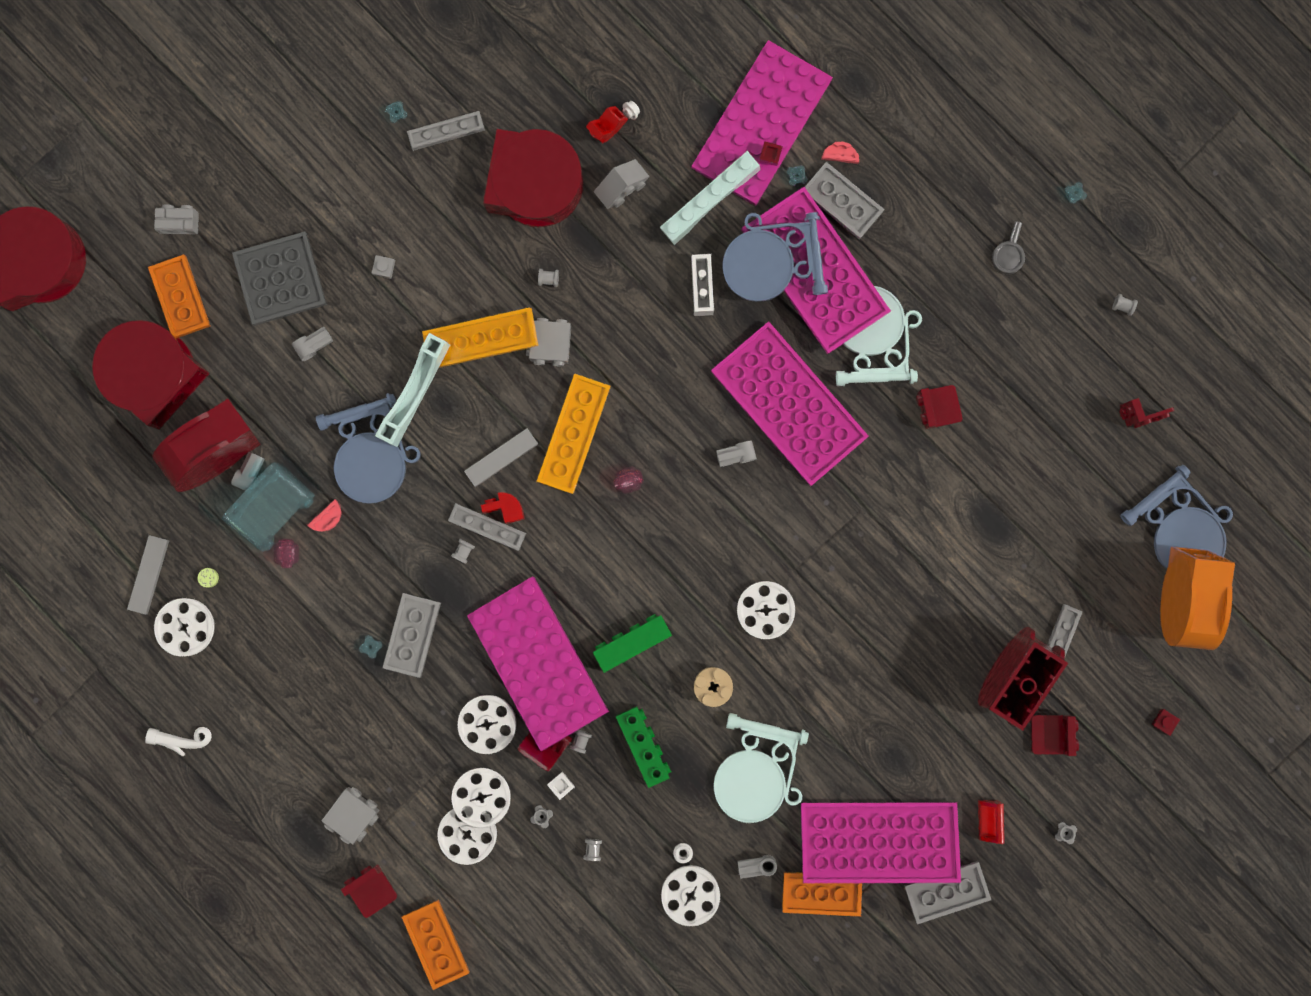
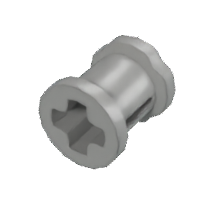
[538,269,559,287]
[1112,294,1138,316]
[451,539,475,564]
[570,730,592,754]
[583,839,602,861]

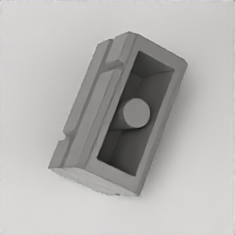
[154,205,199,234]

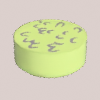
[198,568,219,587]

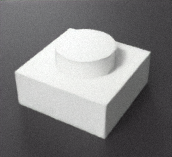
[547,771,575,800]

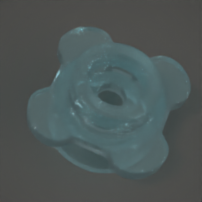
[386,101,407,123]
[787,165,807,186]
[1065,182,1087,204]
[359,636,382,658]

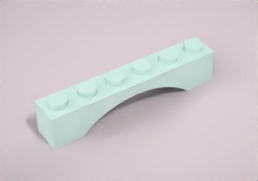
[660,151,760,245]
[375,333,450,447]

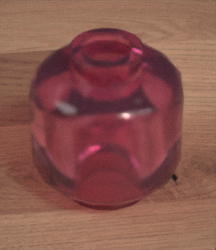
[614,466,644,494]
[273,539,299,568]

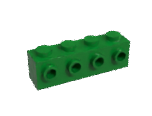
[593,614,672,673]
[616,706,671,788]

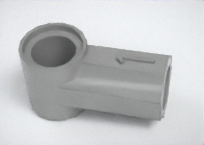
[292,327,333,361]
[716,441,757,467]
[231,452,265,493]
[738,855,777,879]

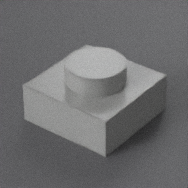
[372,255,395,279]

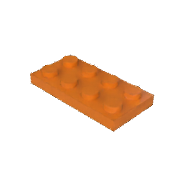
[148,254,210,338]
[782,872,862,916]
[402,899,470,990]

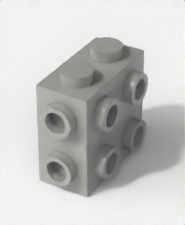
[526,318,571,367]
[322,787,380,845]

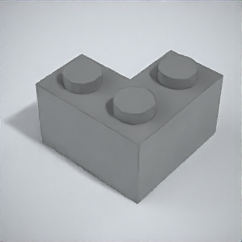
[594,159,650,209]

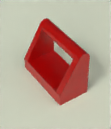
[978,800,1004,844]

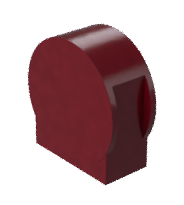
[483,129,583,227]
[0,206,86,312]
[92,320,210,430]
[152,399,261,492]
[978,627,1068,731]

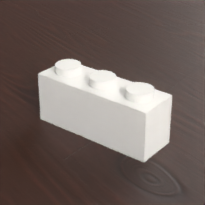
[691,254,714,316]

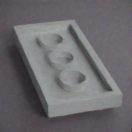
[805,162,885,240]
[383,593,441,678]
[904,861,991,924]

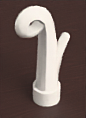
[145,727,211,756]

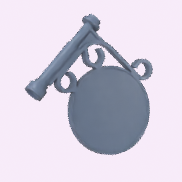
[723,212,828,302]
[316,393,421,503]
[1120,465,1233,570]

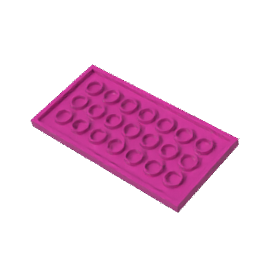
[691,40,833,206]
[741,187,891,354]
[711,321,869,487]
[467,576,609,751]
[801,803,961,883]

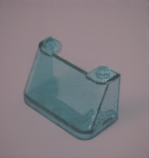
[222,462,316,552]

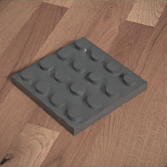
[232,232,327,326]

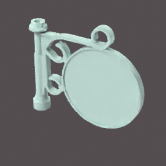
[836,286,922,386]
[714,713,809,823]

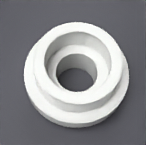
[623,101,640,120]
[673,843,693,863]

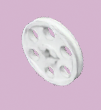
[737,581,795,639]
[154,598,214,656]
[458,695,516,754]
[452,768,510,828]
[438,807,497,865]
[661,865,720,926]

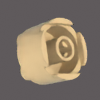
[694,667,733,707]

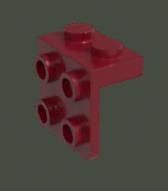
[916,385,963,430]
[1119,398,1175,428]
[1031,715,1079,756]
[518,732,572,771]
[341,864,397,918]

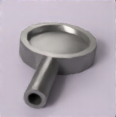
[992,221,1025,275]

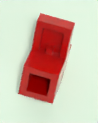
[586,106,628,143]
[481,492,525,524]

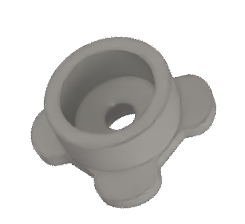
[531,805,553,828]
[1055,822,1077,844]

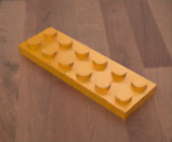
[422,307,538,368]
[537,374,611,494]

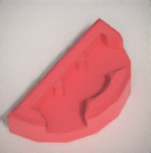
[821,142,859,164]
[307,499,341,532]

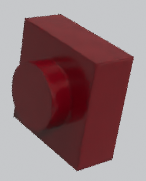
[759,141,783,166]
[1152,709,1180,736]

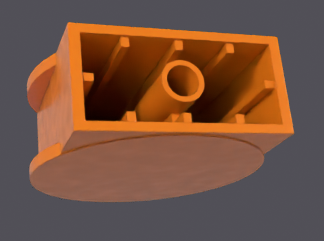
[1160,547,1235,650]

